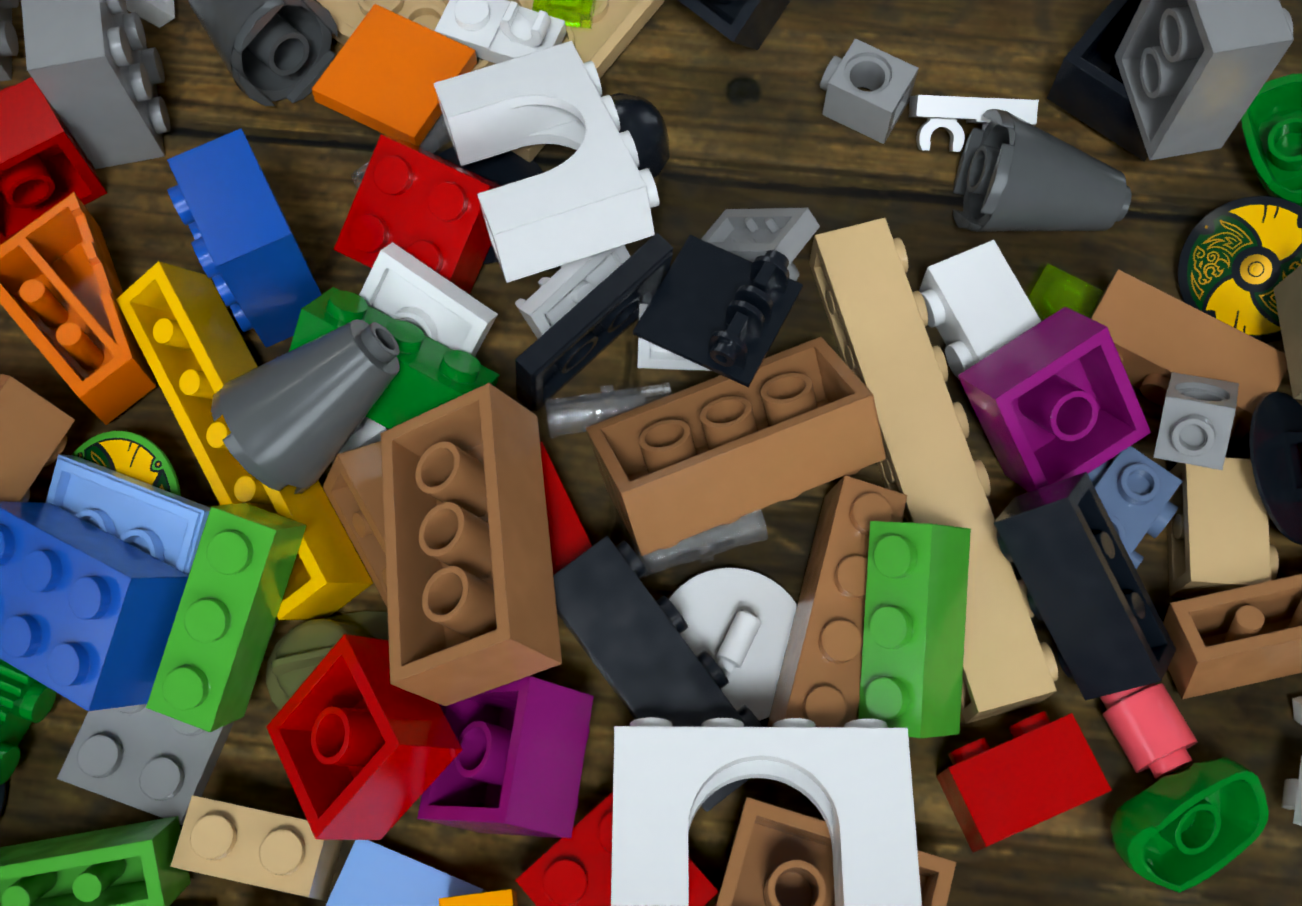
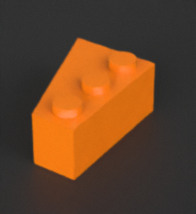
[0,192,157,425]

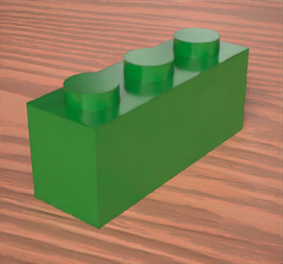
[289,287,500,429]

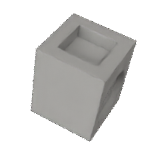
[820,38,919,144]
[1153,372,1239,470]

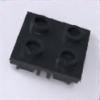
[633,235,803,388]

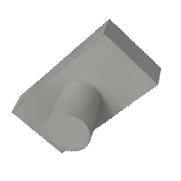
[701,208,820,281]

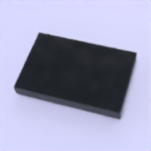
[515,233,673,412]

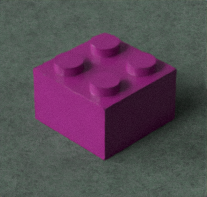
[958,307,1151,492]
[417,676,594,838]

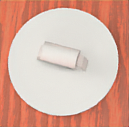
[669,568,797,721]

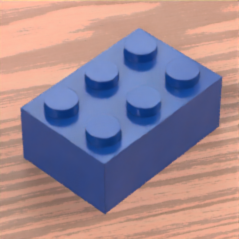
[167,128,322,348]
[0,501,189,711]

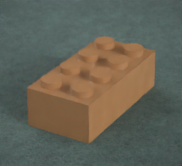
[586,337,886,557]
[381,383,562,706]

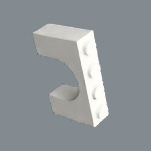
[433,41,660,283]
[611,717,922,906]

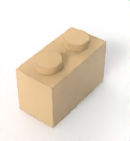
[1167,457,1279,599]
[170,795,343,902]

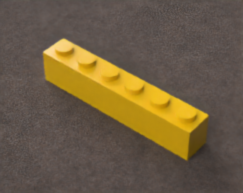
[116,261,373,620]

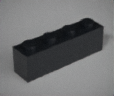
[553,536,763,812]

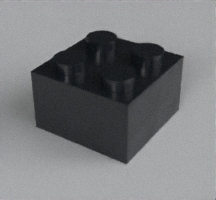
[1047,0,1148,162]

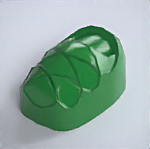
[1241,73,1302,207]
[1110,757,1269,893]

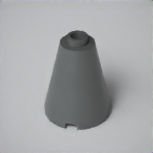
[188,0,338,106]
[953,109,1132,232]
[211,319,400,494]

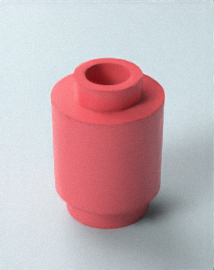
[1100,683,1198,779]

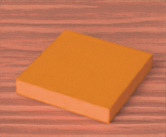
[311,4,477,147]

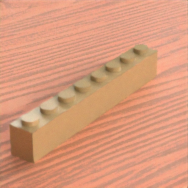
[809,218,1058,724]

